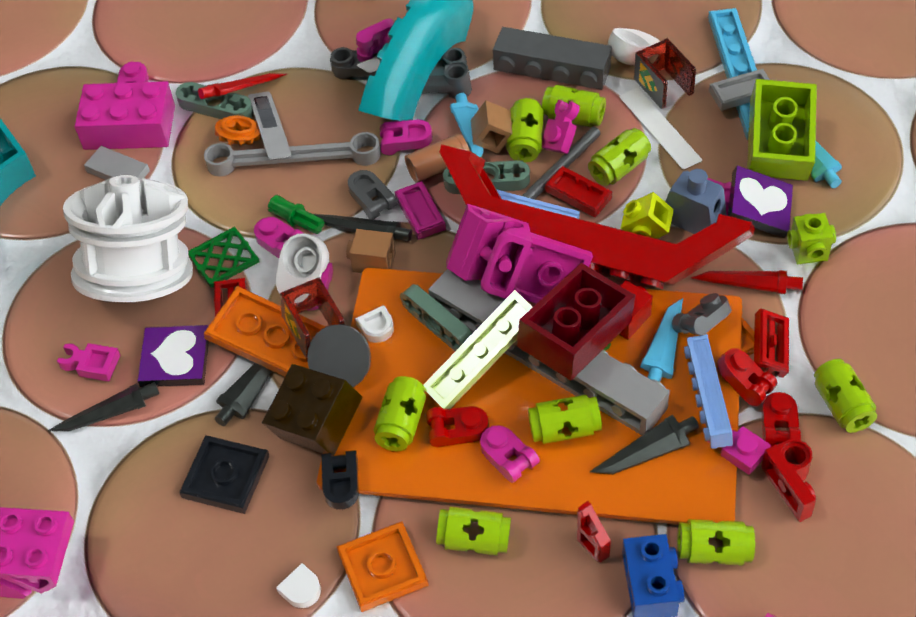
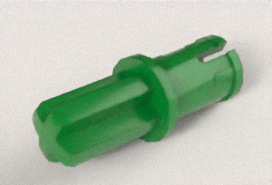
[268,195,325,234]

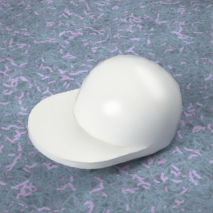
[608,28,665,65]
[276,234,329,304]

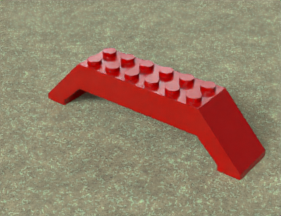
[439,144,755,289]

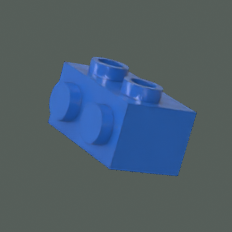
[622,534,685,617]

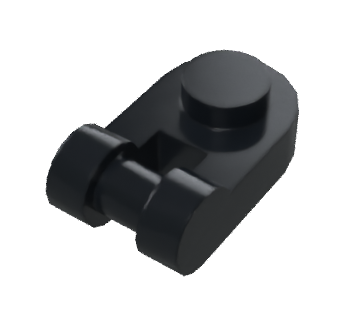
[321,450,359,510]

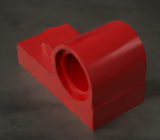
[761,439,816,522]

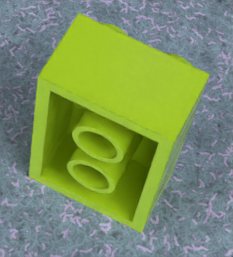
[747,79,817,181]

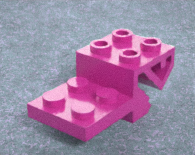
[446,204,593,304]
[0,507,74,599]

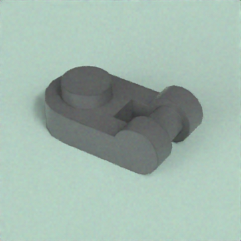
[348,170,398,220]
[672,293,732,335]

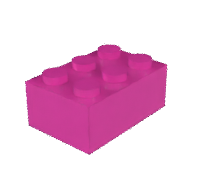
[74,81,175,150]

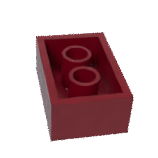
[517,263,636,381]

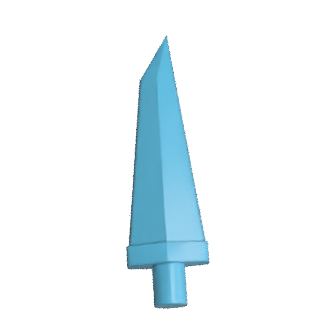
[450,93,484,157]
[811,141,842,188]
[640,298,683,382]

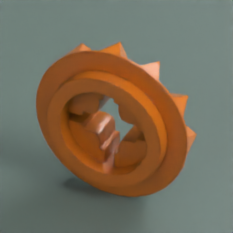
[215,115,261,147]

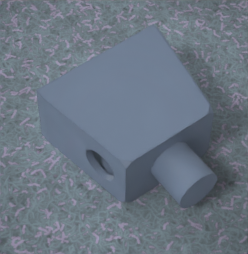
[665,169,726,234]

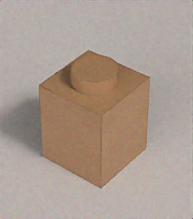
[471,100,512,153]
[346,229,396,273]

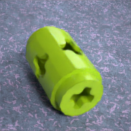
[542,85,606,128]
[506,98,544,162]
[588,128,651,186]
[814,359,877,433]
[373,376,426,451]
[528,394,602,444]
[436,506,511,556]
[677,519,755,566]

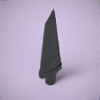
[314,214,412,241]
[215,363,272,426]
[48,382,160,431]
[590,415,699,474]

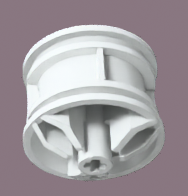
[63,175,193,302]

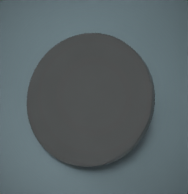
[307,324,371,387]

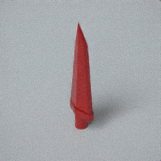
[198,73,287,99]
[690,270,803,294]

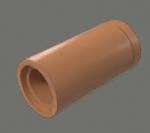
[405,133,470,183]

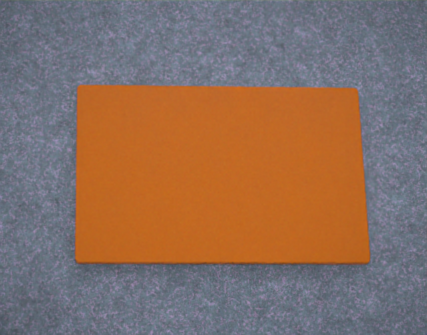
[317,268,742,525]

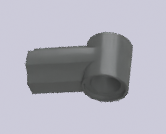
[422,61,472,99]

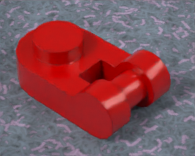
[717,348,778,407]
[762,392,801,447]
[426,406,489,447]

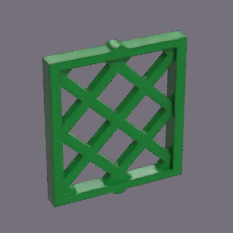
[188,227,260,288]

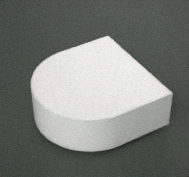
[355,305,394,343]
[276,563,321,608]

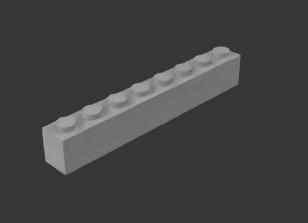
[428,269,670,435]

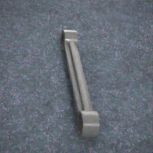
[204,132,381,176]

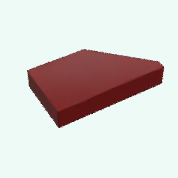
[577,501,611,563]

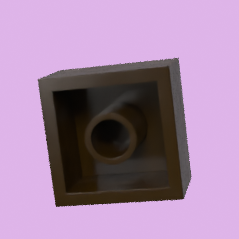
[262,364,363,456]

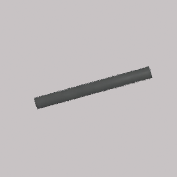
[522,126,601,199]

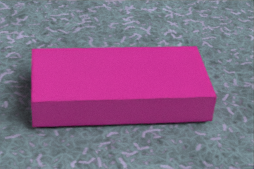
[395,181,446,240]

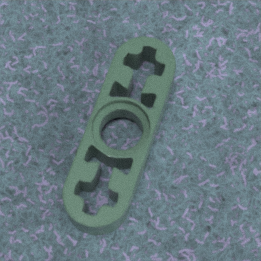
[176,82,254,119]
[443,160,530,194]
[400,284,472,351]

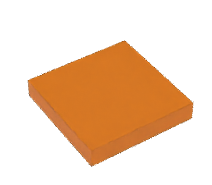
[336,521,429,612]

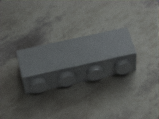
[493,26,612,90]

